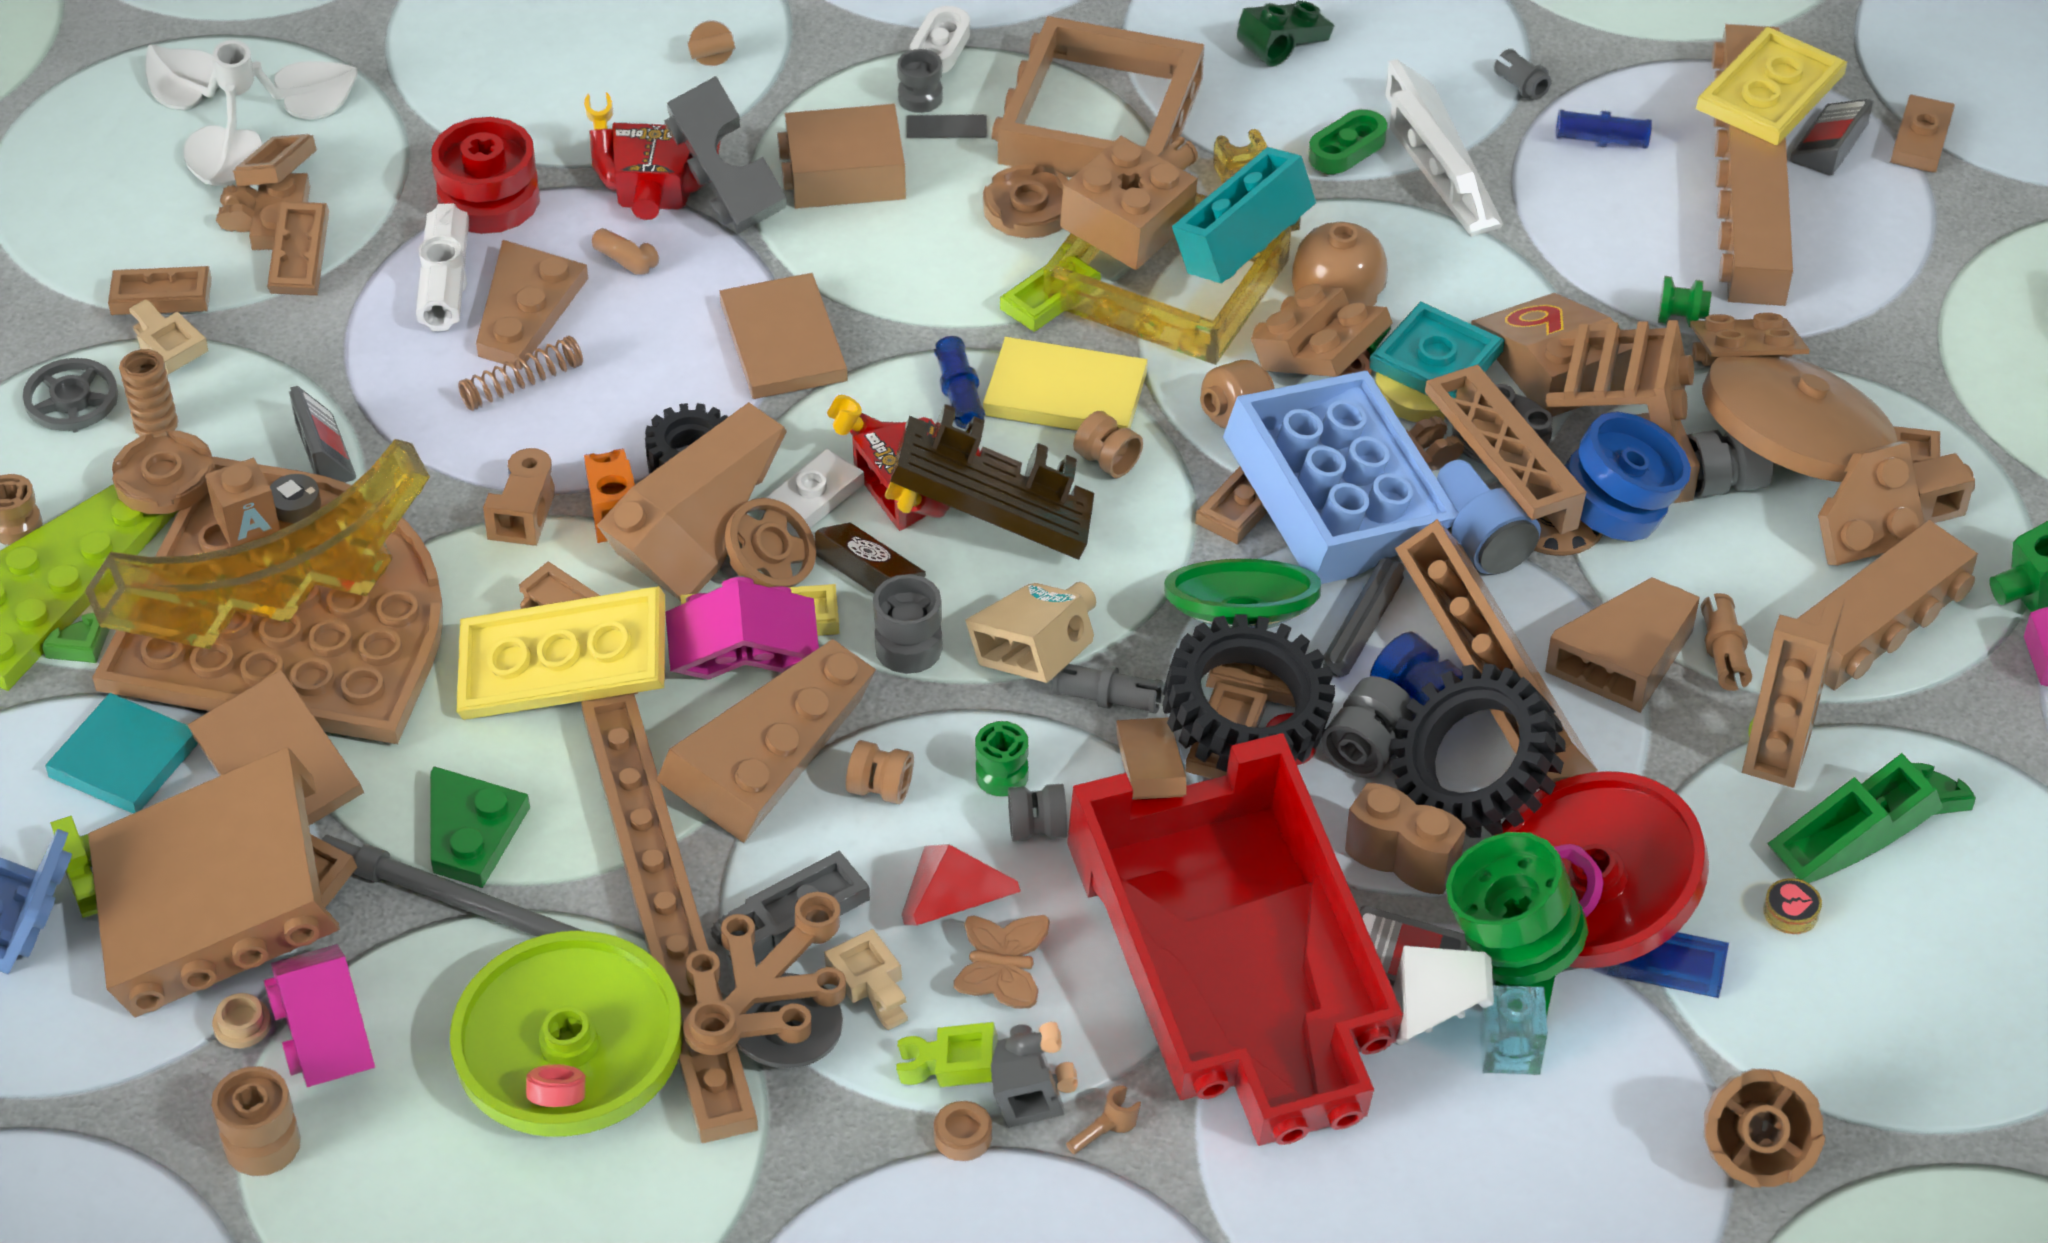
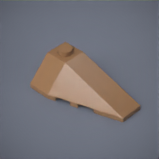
[597,402,787,601]

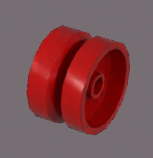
[431,117,540,234]

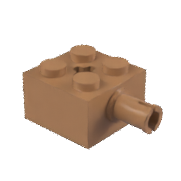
[1060,136,1198,270]

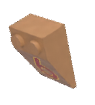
[1471,293,1633,417]

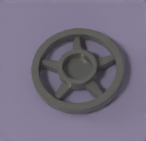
[23,358,118,433]

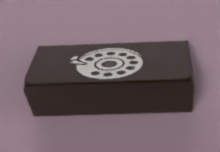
[815,522,926,594]

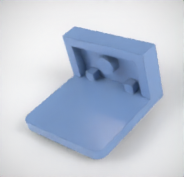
[0,829,72,974]

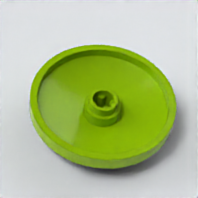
[450,931,684,1137]

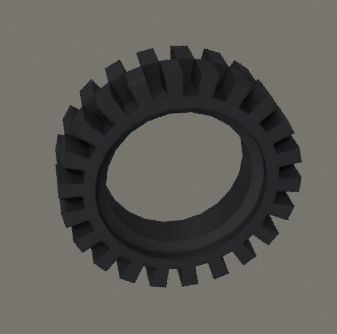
[1162,614,1335,772]
[1390,664,1566,838]

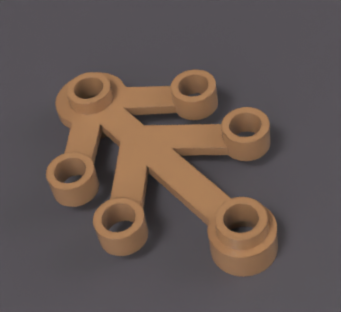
[684,892,846,1055]

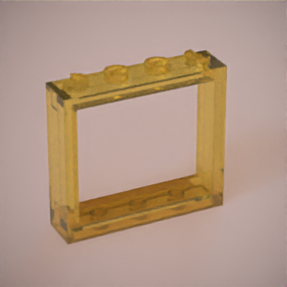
[1044,193,1291,365]

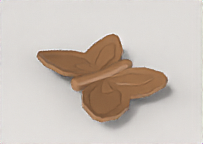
[954,915,1050,1009]

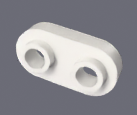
[910,6,970,74]

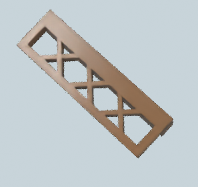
[1425,364,1586,534]
[1742,595,1845,788]

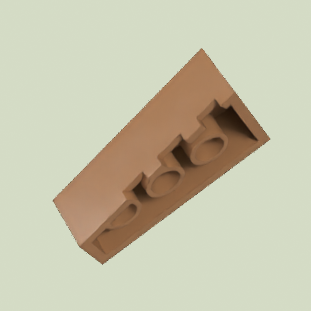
[656,639,876,843]

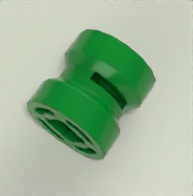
[975,721,1029,796]

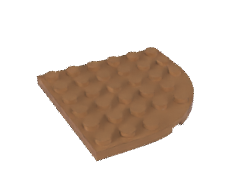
[92,456,443,744]

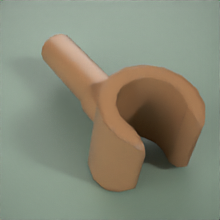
[1066,1086,1141,1155]

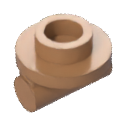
[688,20,736,66]

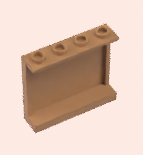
[88,747,340,1018]

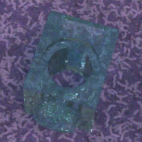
[1480,986,1548,1075]

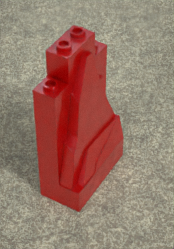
[1067,733,1403,1146]

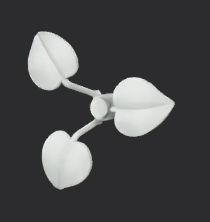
[145,40,358,186]

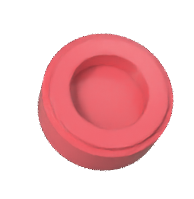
[526,1064,586,1107]

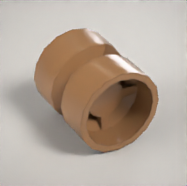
[211,1066,301,1176]

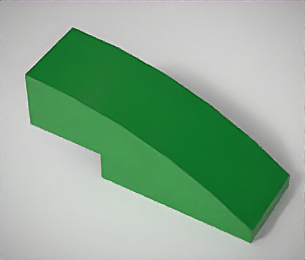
[1767,753,1943,884]

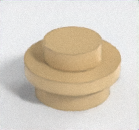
[212,993,271,1048]

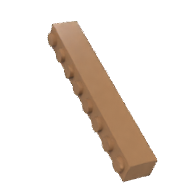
[1712,24,1793,306]

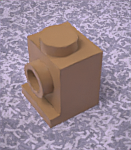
[1913,453,1975,523]

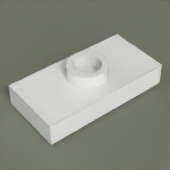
[759,449,865,538]

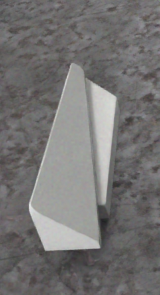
[1385,59,1503,237]

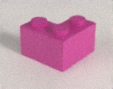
[665,577,819,680]
[264,944,376,1088]

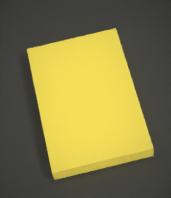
[1696,27,1847,146]
[983,337,1148,430]

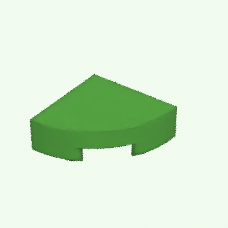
[42,612,112,663]

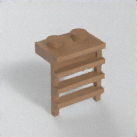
[1545,320,1694,439]

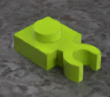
[50,815,98,918]
[896,1022,998,1087]

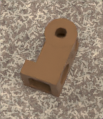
[483,448,555,546]

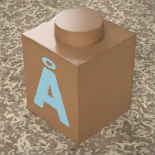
[205,457,281,550]

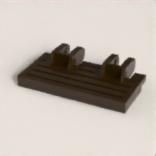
[890,404,1095,560]

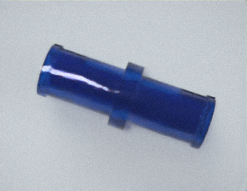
[1555,109,1652,149]
[934,336,986,429]

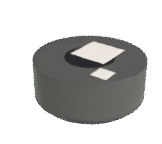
[270,474,321,523]

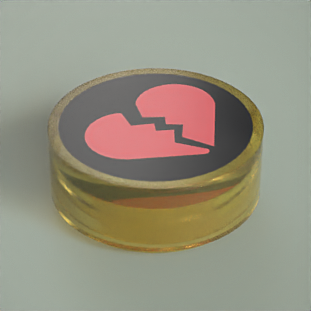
[1763,878,1822,934]

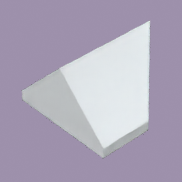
[1393,946,1494,1045]

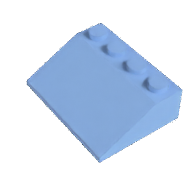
[1223,370,1458,584]

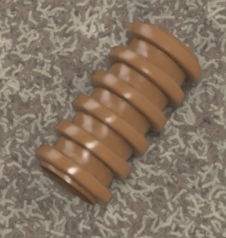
[119,349,179,438]

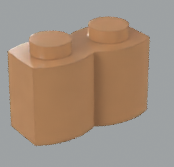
[1345,783,1466,894]

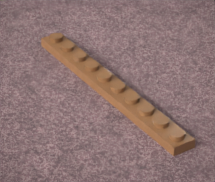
[581,693,758,1144]

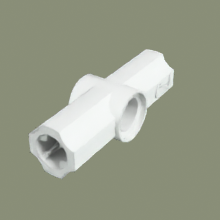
[416,204,469,331]

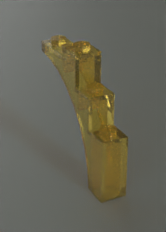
[85,439,430,649]

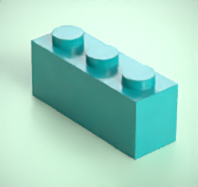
[1172,147,1316,284]

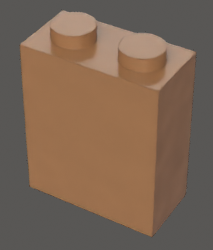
[777,104,906,209]

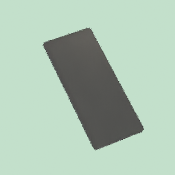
[907,114,987,138]

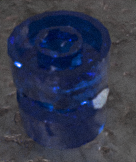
[1370,631,1463,706]

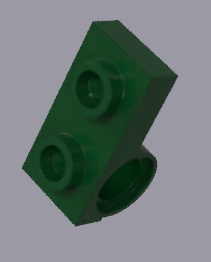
[1237,1,1335,67]

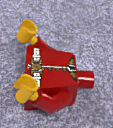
[584,93,721,220]
[827,395,980,531]

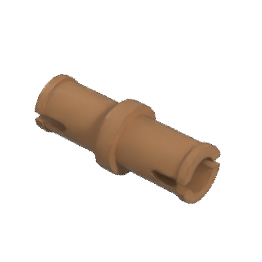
[1700,593,1752,691]

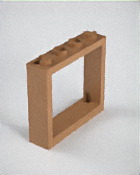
[991,16,1204,178]

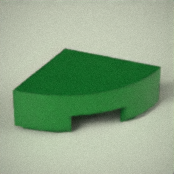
[1912,763,1976,815]

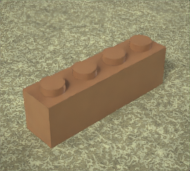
[1797,520,1978,691]

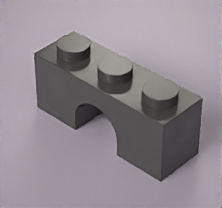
[664,76,786,234]

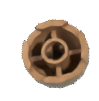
[1292,222,1388,306]
[1703,1068,1825,1188]

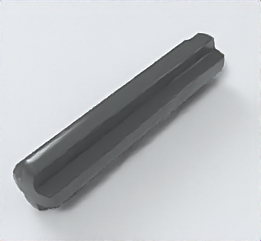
[1323,557,1405,677]

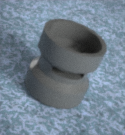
[897,49,943,113]
[1008,783,1067,842]

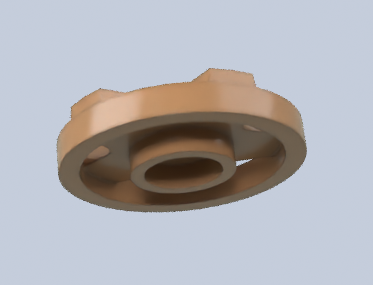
[725,498,816,587]

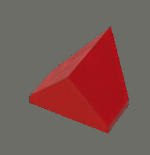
[901,844,1021,926]

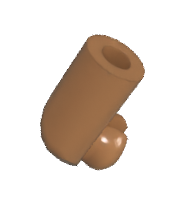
[592,228,659,275]

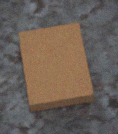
[719,273,848,399]
[187,670,364,826]

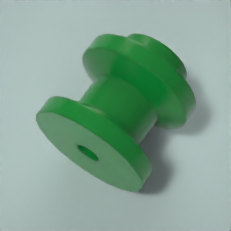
[1658,276,1712,328]

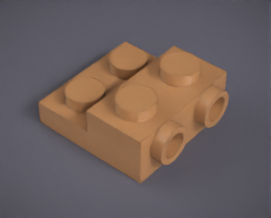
[1251,284,1393,377]

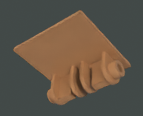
[1690,313,1810,366]

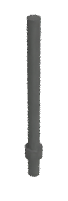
[322,835,584,937]

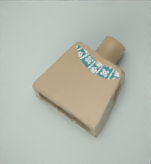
[965,582,1097,683]

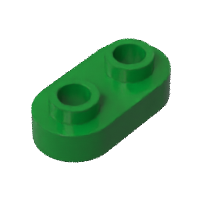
[1308,109,1387,175]

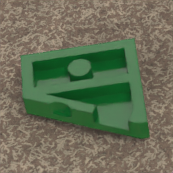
[430,766,530,888]

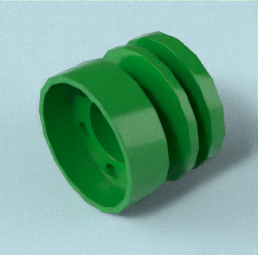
[1446,832,1588,986]

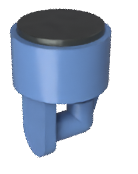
[1437,460,1541,574]

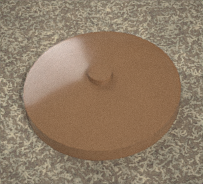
[1702,355,1897,482]

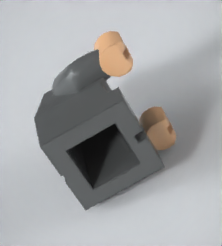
[991,1022,1078,1128]

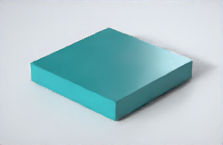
[1369,301,1505,398]
[45,693,198,813]

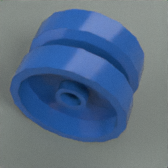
[1564,411,1691,542]

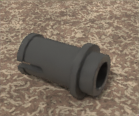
[1494,49,1551,99]

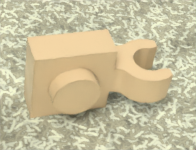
[129,300,208,374]
[824,929,908,1030]

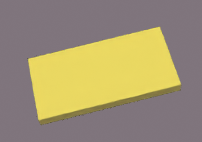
[456,586,665,720]

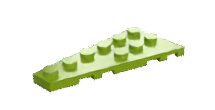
[0,484,179,691]

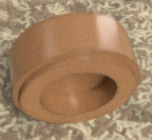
[934,1101,992,1161]

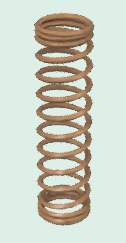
[458,335,583,411]

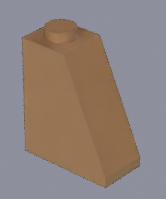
[1545,577,1700,713]

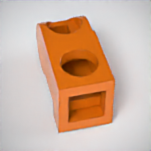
[584,448,635,543]

